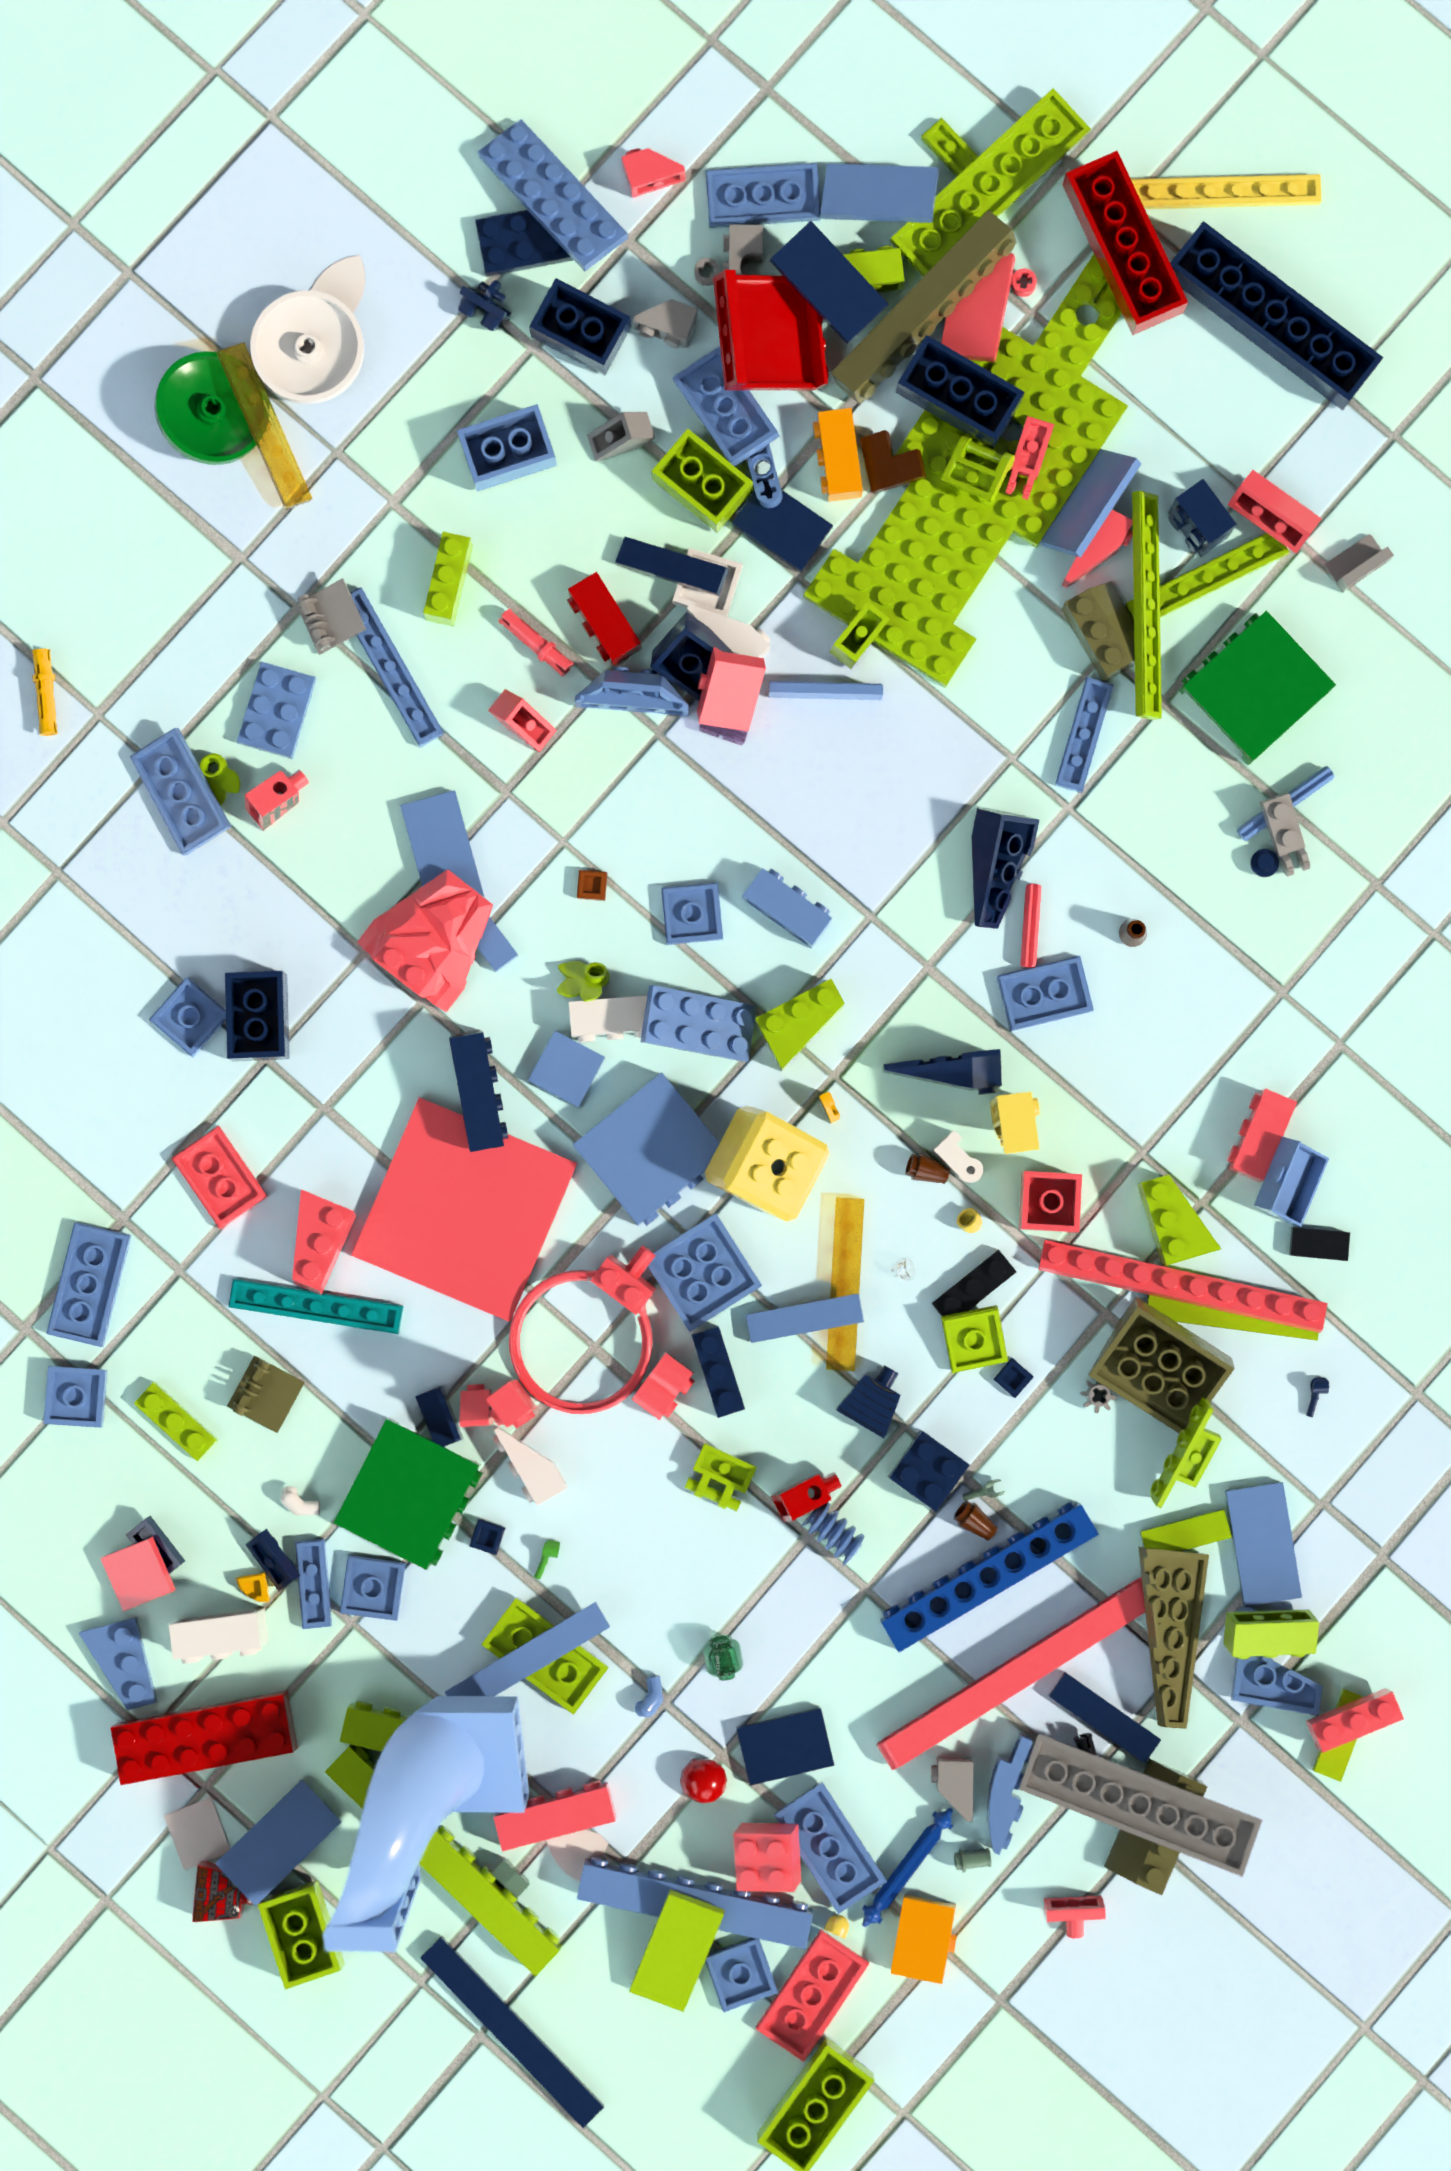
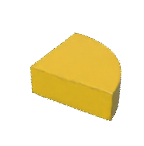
[818,1092,840,1123]
[236,1572,270,1602]

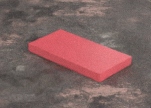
[941,253,1016,362]
[755,1929,869,2062]

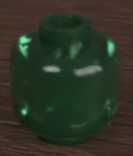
[703,1635,743,1681]

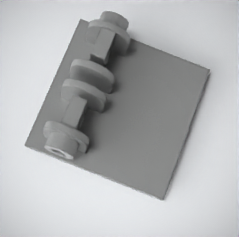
[296,578,366,655]

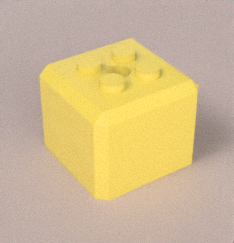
[705,1105,830,1222]

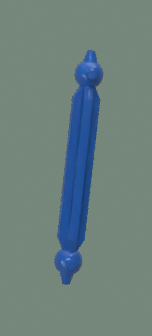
[862,1808,954,1927]

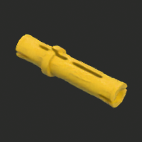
[32,649,58,736]

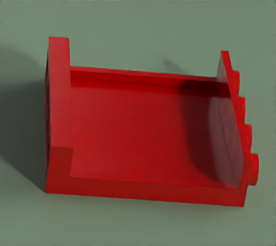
[713,270,829,391]

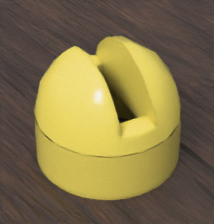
[957,1208,982,1234]
[824,1915,849,1939]

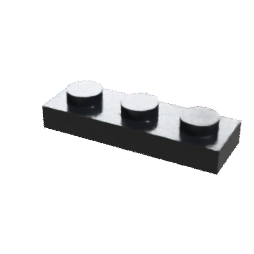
[931,1250,1017,1316]

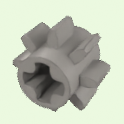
[1080,1381,1117,1414]

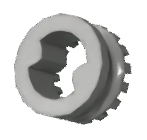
[694,257,719,287]

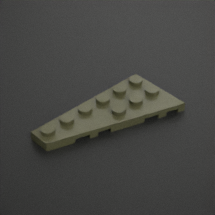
[1138,1547,1209,1729]

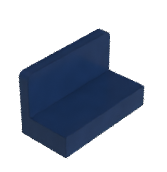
[415,1385,464,1447]

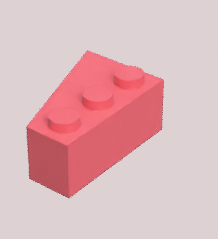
[292,1189,356,1295]

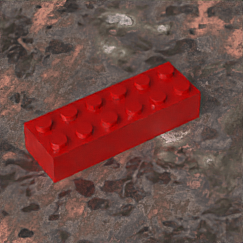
[1062,150,1188,336]
[110,1690,298,1786]

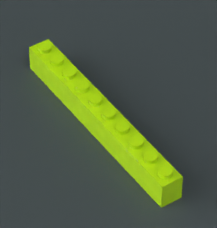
[325,1744,561,1977]

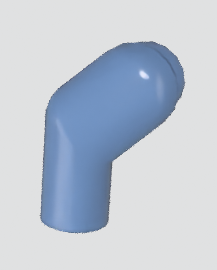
[635,1675,663,1718]

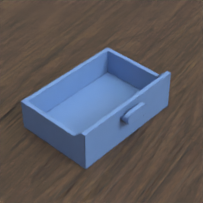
[1254,1137,1330,1227]

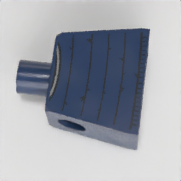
[836,1365,901,1439]

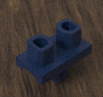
[458,280,512,331]

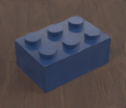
[529,278,632,375]
[225,971,290,1062]

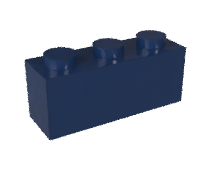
[691,1326,745,1418]

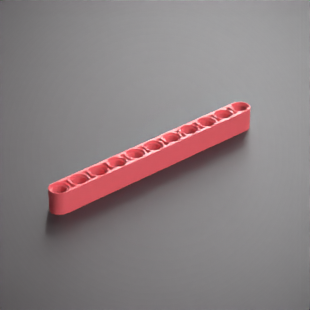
[876,1577,1145,1770]

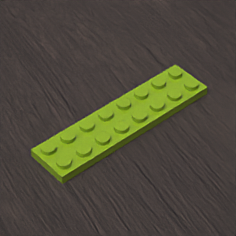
[890,88,1091,277]

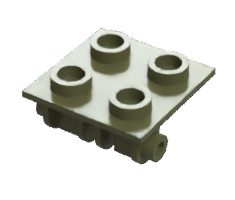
[227,1355,305,1433]

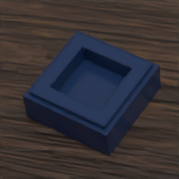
[993,1358,1034,1398]
[469,1518,506,1555]

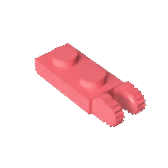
[1005,416,1054,500]

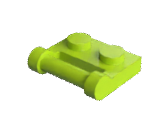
[941,435,1015,503]

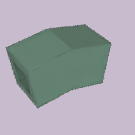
[492,1859,530,1898]

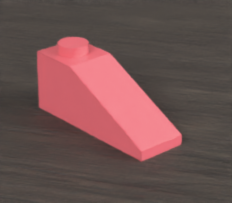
[1062,510,1133,588]

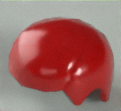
[680,1759,727,1803]

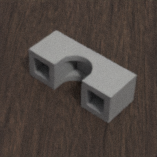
[723,225,763,275]

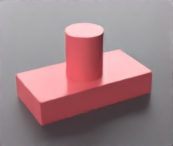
[1044,1896,1106,1939]

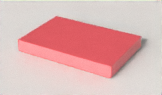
[171,1126,268,1229]

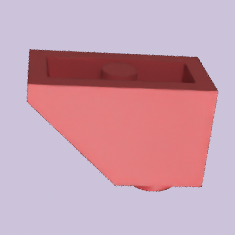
[621,148,686,198]
[488,689,557,752]
[459,1384,493,1427]

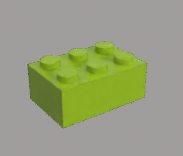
[651,429,753,533]
[258,1880,345,1990]

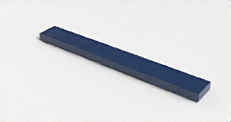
[420,1936,604,2128]

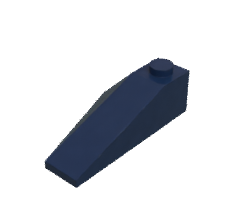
[971,808,1040,929]
[882,1049,1002,1095]

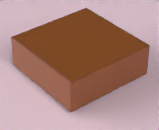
[577,870,608,901]

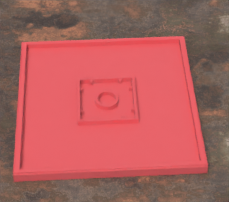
[351,1097,578,1322]

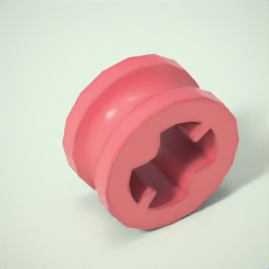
[1011,268,1037,297]

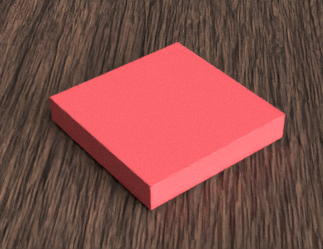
[100,1537,176,1611]

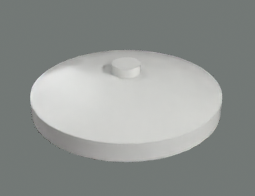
[250,290,364,404]

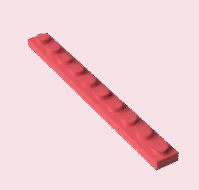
[1038,1240,1328,1333]

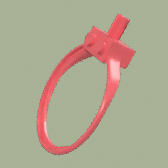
[509,1245,657,1414]

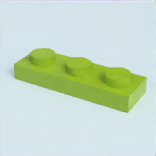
[134,1382,218,1462]

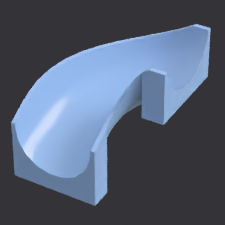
[323,1696,529,1952]

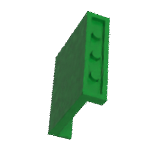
[1179,610,1336,766]
[334,1418,483,1570]

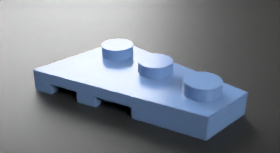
[79,1617,157,1710]
[1231,1656,1323,1716]

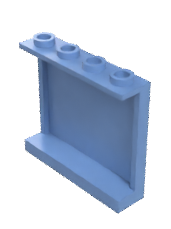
[573,1072,719,1226]

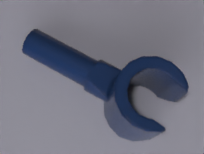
[1306,1378,1329,1418]

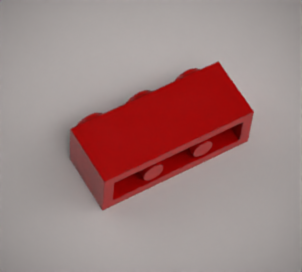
[567,571,642,666]

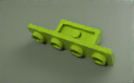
[1150,1398,1222,1508]

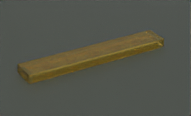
[217,342,313,510]
[826,1197,865,1371]

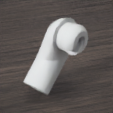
[280,1486,320,1516]

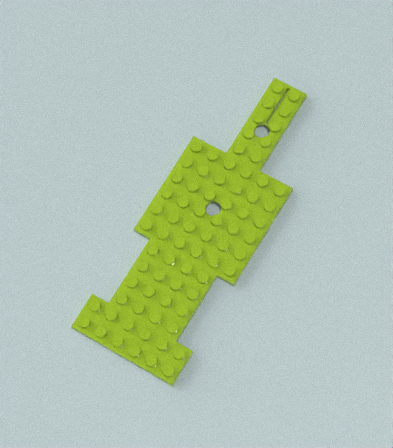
[803,254,1128,688]

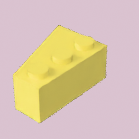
[990,1091,1040,1154]

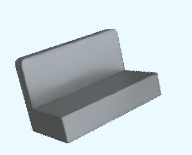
[1324,534,1394,593]

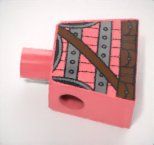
[245,770,309,831]

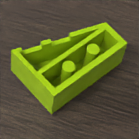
[755,978,845,1072]
[1137,1174,1221,1266]

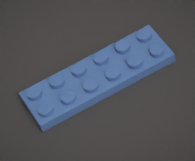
[478,119,628,272]

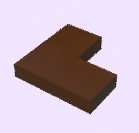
[860,430,926,494]

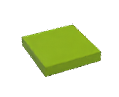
[941,1305,1008,1373]

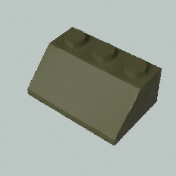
[1061,581,1135,682]

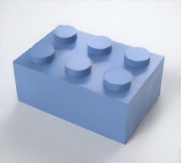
[457,404,557,492]

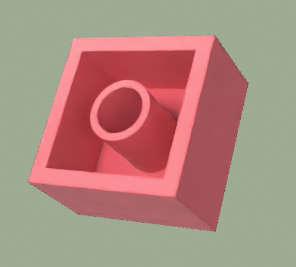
[1018,1171,1082,1233]
[733,1823,801,1892]

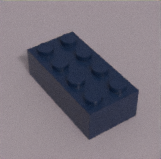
[896,335,1025,449]

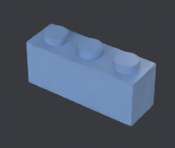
[743,868,832,949]

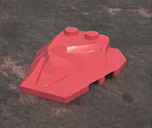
[357,869,493,1012]

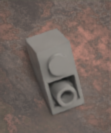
[633,299,698,348]

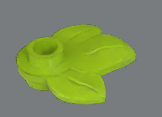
[199,753,240,806]
[557,961,610,1002]

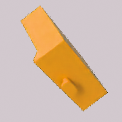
[890,1895,957,1984]

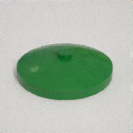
[154,351,269,465]

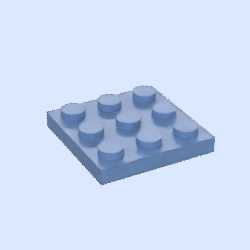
[648,1213,762,1332]

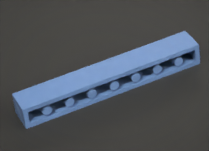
[577,1857,813,1949]

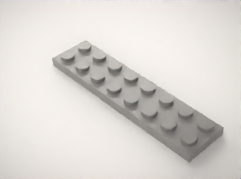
[1019,1733,1263,1877]

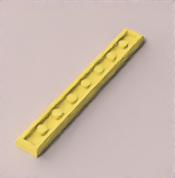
[1131,174,1322,209]

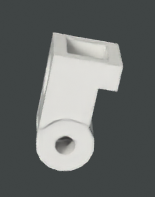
[932,1130,984,1183]

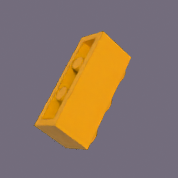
[813,408,863,502]

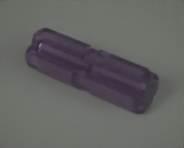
[699,724,748,745]

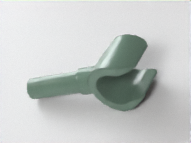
[962,1479,1005,1501]

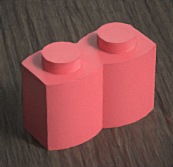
[631,1352,695,1420]

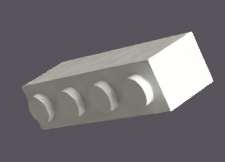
[569,995,647,1043]

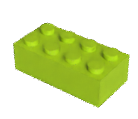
[757,2037,875,2171]

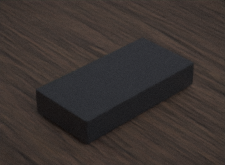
[1289,1227,1350,1261]

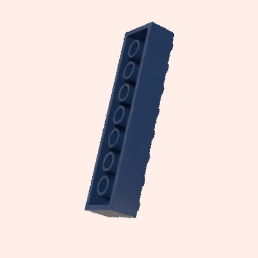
[1170,221,1384,411]

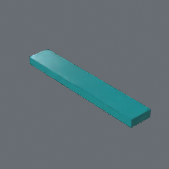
[228,1279,404,1334]

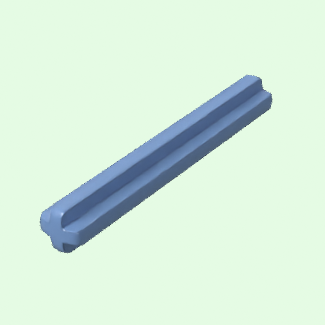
[1237,766,1335,841]

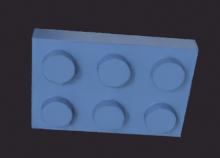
[237,661,317,760]

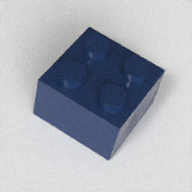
[1168,479,1237,557]
[887,1430,970,1512]

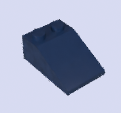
[650,612,733,701]

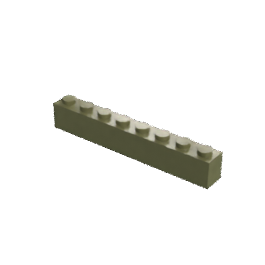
[831,210,1017,404]

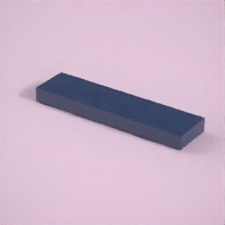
[615,536,729,596]
[1048,1671,1161,1763]

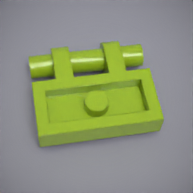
[684,1443,757,1512]

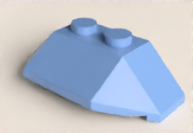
[574,667,689,716]

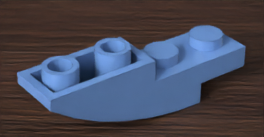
[987,1733,1034,1855]

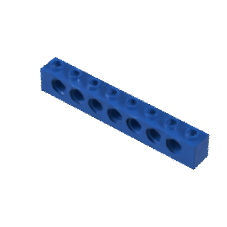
[880,1501,1099,1653]

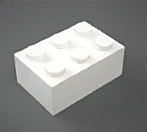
[169,1608,269,1664]

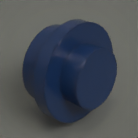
[1250,849,1279,878]

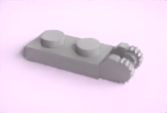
[1260,793,1311,877]

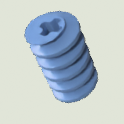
[801,1502,865,1566]

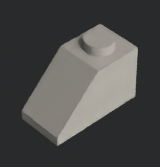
[587,412,655,461]
[931,1757,974,1821]

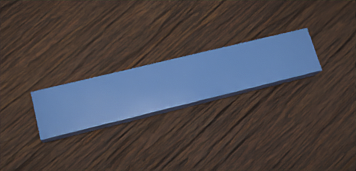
[350,587,444,748]
[445,1601,610,1696]

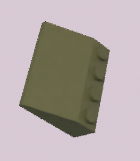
[1088,1297,1235,1433]

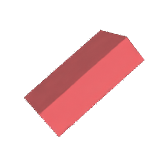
[697,647,766,731]

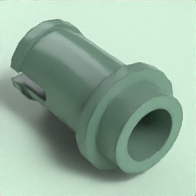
[954,1848,992,1873]

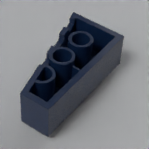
[449,1031,508,1152]

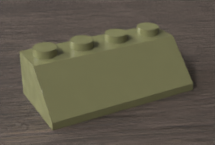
[1104,1758,1208,1896]

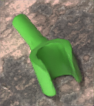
[534,1540,560,1579]

